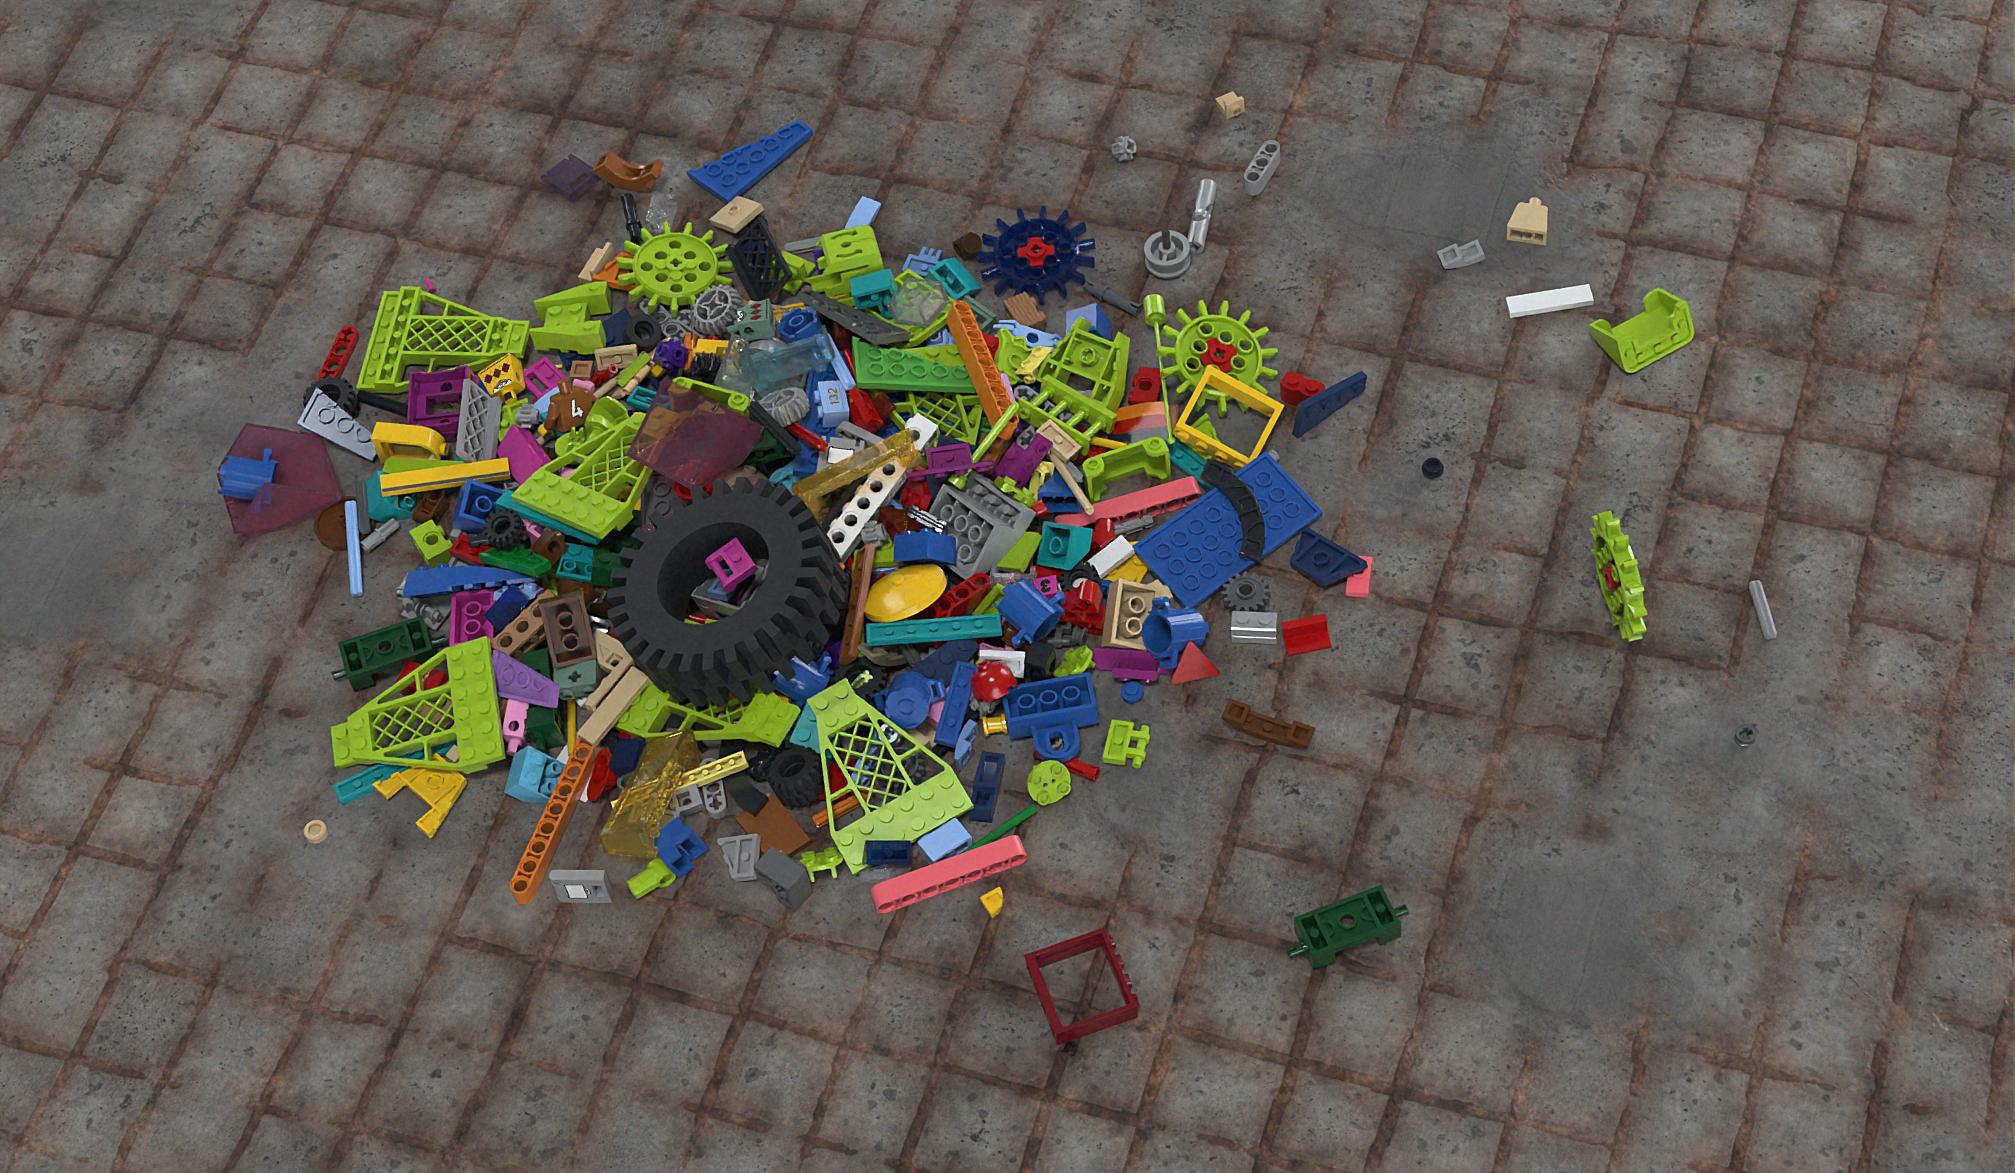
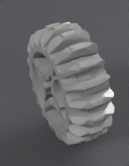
[689,284,744,337]
[753,387,810,427]

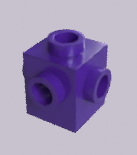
[652,339,688,371]

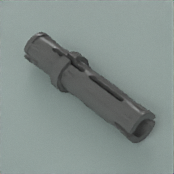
[1083,279,1142,317]

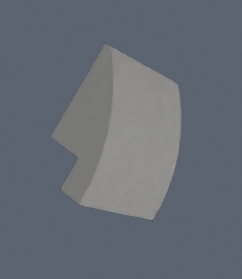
[918,470,1036,580]

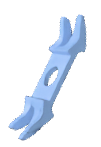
[993,320,1064,354]

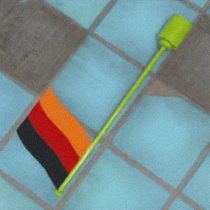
[1107,294,1175,445]

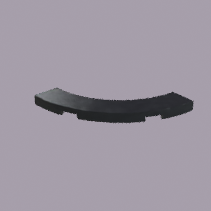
[1200,458,1265,564]
[719,739,769,816]

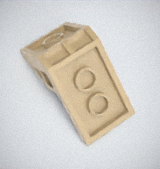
[585,629,639,717]

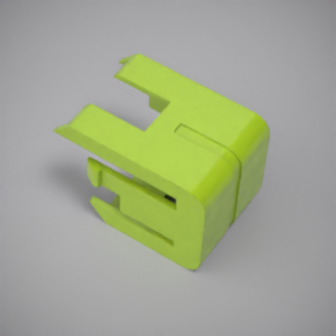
[804,225,884,314]

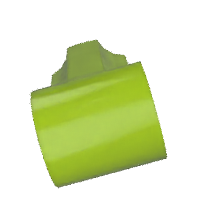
[626,857,676,899]

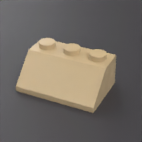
[1101,578,1160,650]

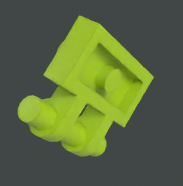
[1102,719,1150,768]

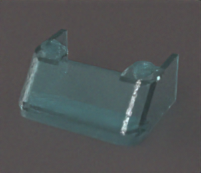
[737,325,836,391]

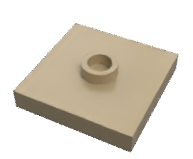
[709,196,764,234]

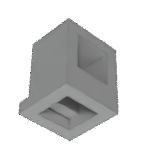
[669,783,707,817]

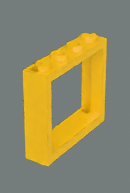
[1172,365,1285,471]

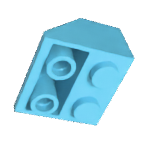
[504,745,566,804]

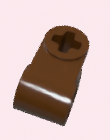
[412,488,450,526]

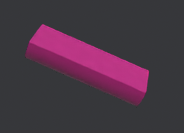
[497,424,558,486]

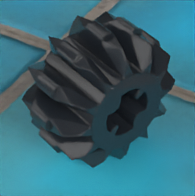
[690,351,726,385]

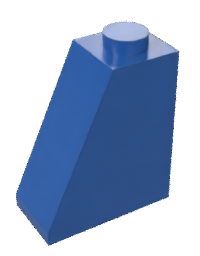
[1037,470,1081,512]

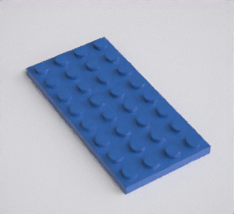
[1132,451,1323,608]

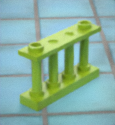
[1016,374,1117,456]

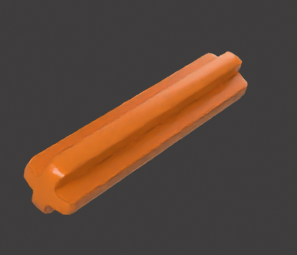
[812,786,875,828]

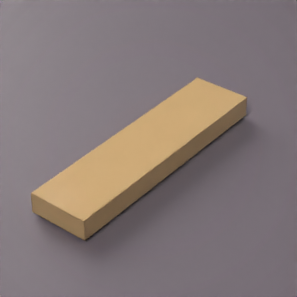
[576,666,651,747]

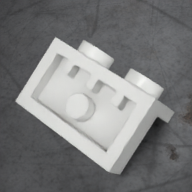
[979,650,1025,678]

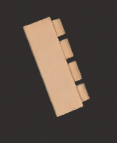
[611,337,672,399]

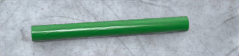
[958,804,1037,855]

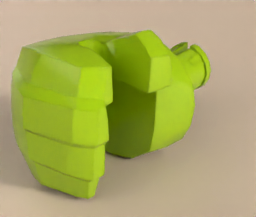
[584,396,630,452]

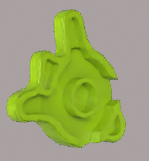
[994,327,1039,387]

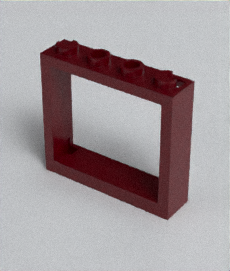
[1024,927,1140,1045]

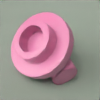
[573,379,596,394]

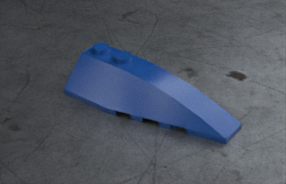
[403,563,542,599]

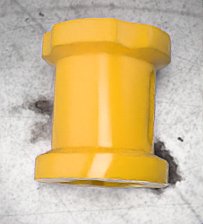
[982,713,1008,737]

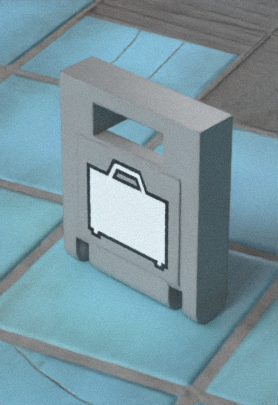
[815,436,865,489]
[549,870,613,903]

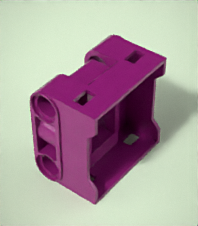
[407,365,479,442]

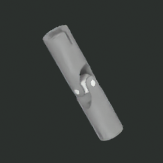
[1187,179,1217,253]

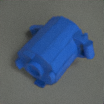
[218,448,279,516]
[994,577,1066,649]
[1141,597,1209,669]
[770,652,833,709]
[873,671,947,729]

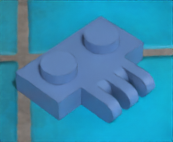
[902,246,943,279]

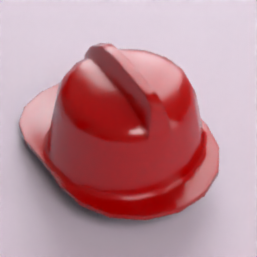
[587,748,623,801]

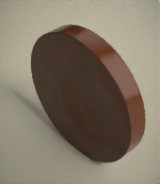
[314,496,377,551]

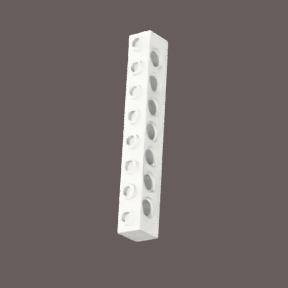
[827,413,940,564]

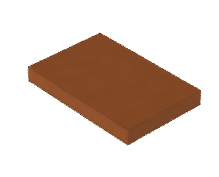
[736,794,812,858]

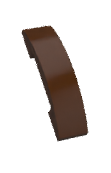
[1221,698,1315,748]

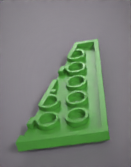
[851,336,977,393]

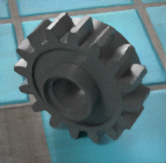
[1222,571,1271,613]
[875,745,925,794]

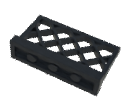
[725,217,793,308]

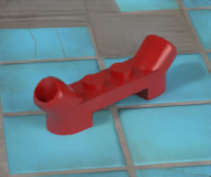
[1030,518,1118,584]

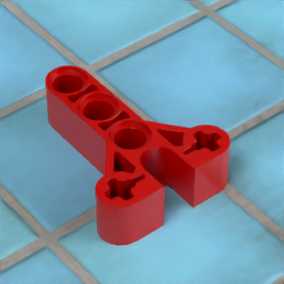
[907,572,991,650]
[1049,580,1107,635]

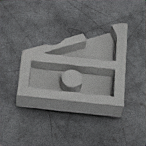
[717,833,761,882]

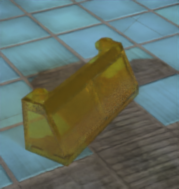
[791,427,928,521]
[598,729,702,858]

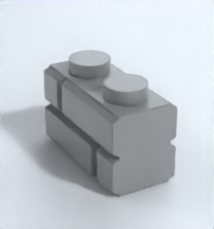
[1231,611,1278,644]

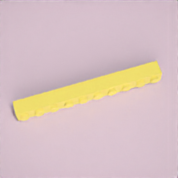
[611,750,750,819]

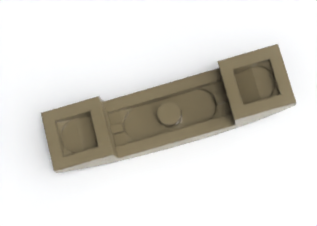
[857,642,932,666]

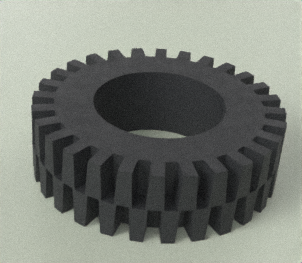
[607,477,845,707]

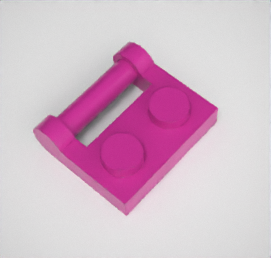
[523,356,567,401]
[705,538,758,593]

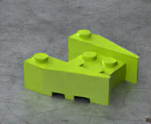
[529,281,613,355]
[1035,317,1130,414]

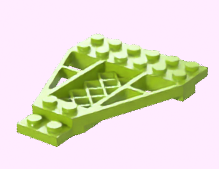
[356,286,531,393]
[867,344,983,465]
[511,405,689,539]
[612,618,801,748]
[331,636,506,774]
[807,678,974,876]

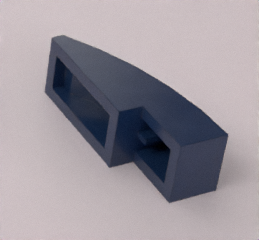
[969,751,1005,823]

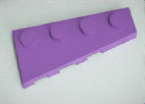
[492,650,560,708]

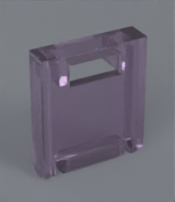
[541,154,601,202]

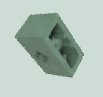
[554,659,604,700]

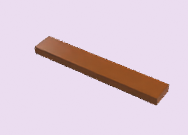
[839,543,876,666]

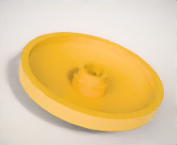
[864,563,947,622]

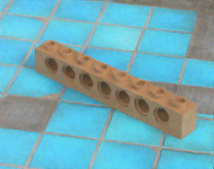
[420,589,555,732]

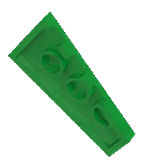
[479,543,552,577]

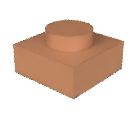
[569,361,594,382]

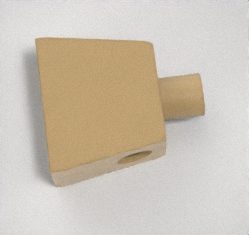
[1507,197,1548,246]

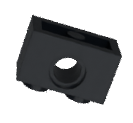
[1024,640,1058,683]

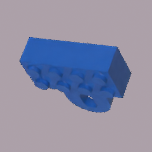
[1002,672,1099,763]

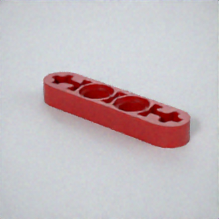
[316,325,359,382]

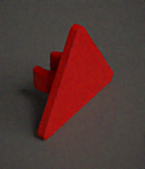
[1171,641,1220,684]

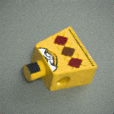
[478,353,525,405]

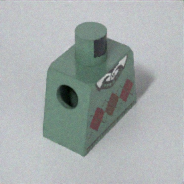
[726,299,775,341]

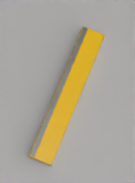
[380,457,511,497]

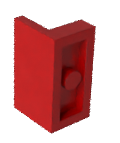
[848,387,884,434]
[1281,614,1332,657]

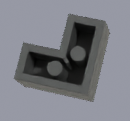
[753,846,813,912]

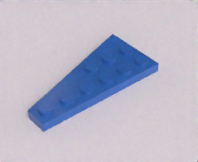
[686,120,813,204]

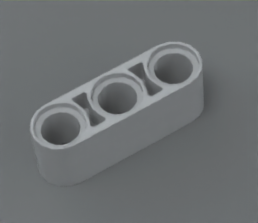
[1244,140,1281,195]

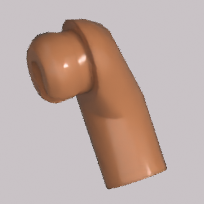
[1169,404,1179,432]

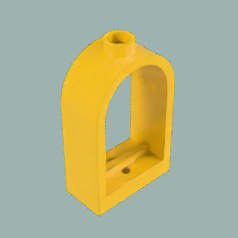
[371,422,449,464]

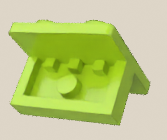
[761,251,816,295]

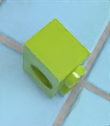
[409,519,453,569]

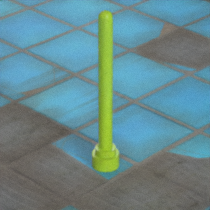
[947,402,1019,491]

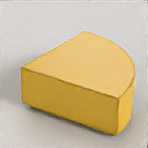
[980,886,1003,918]

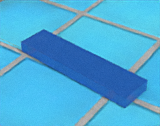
[934,660,978,748]

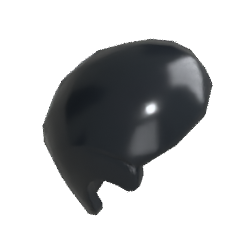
[745,746,776,780]

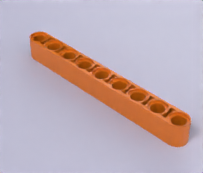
[946,300,1019,440]
[510,737,604,905]

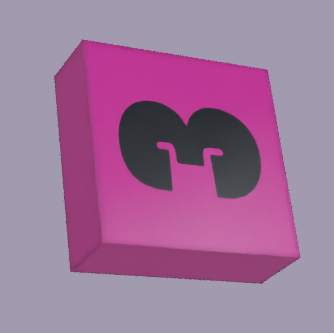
[1034,575,1058,599]

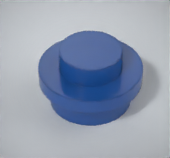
[1121,681,1143,703]

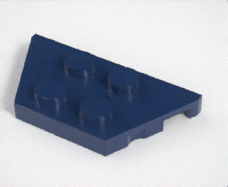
[1290,526,1368,586]

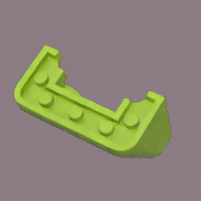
[1589,287,1694,373]
[666,377,759,431]
[1080,437,1172,505]

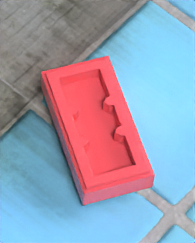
[1346,556,1372,598]

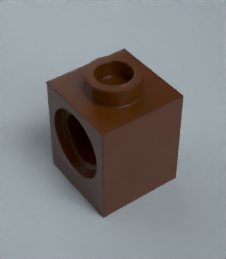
[530,529,569,566]

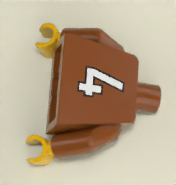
[538,378,597,438]

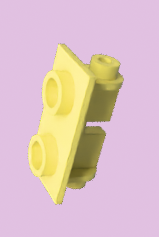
[1015,346,1053,384]
[1029,461,1054,501]

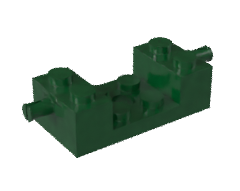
[590,498,641,588]
[332,615,448,691]
[521,648,567,753]
[1286,885,1409,970]

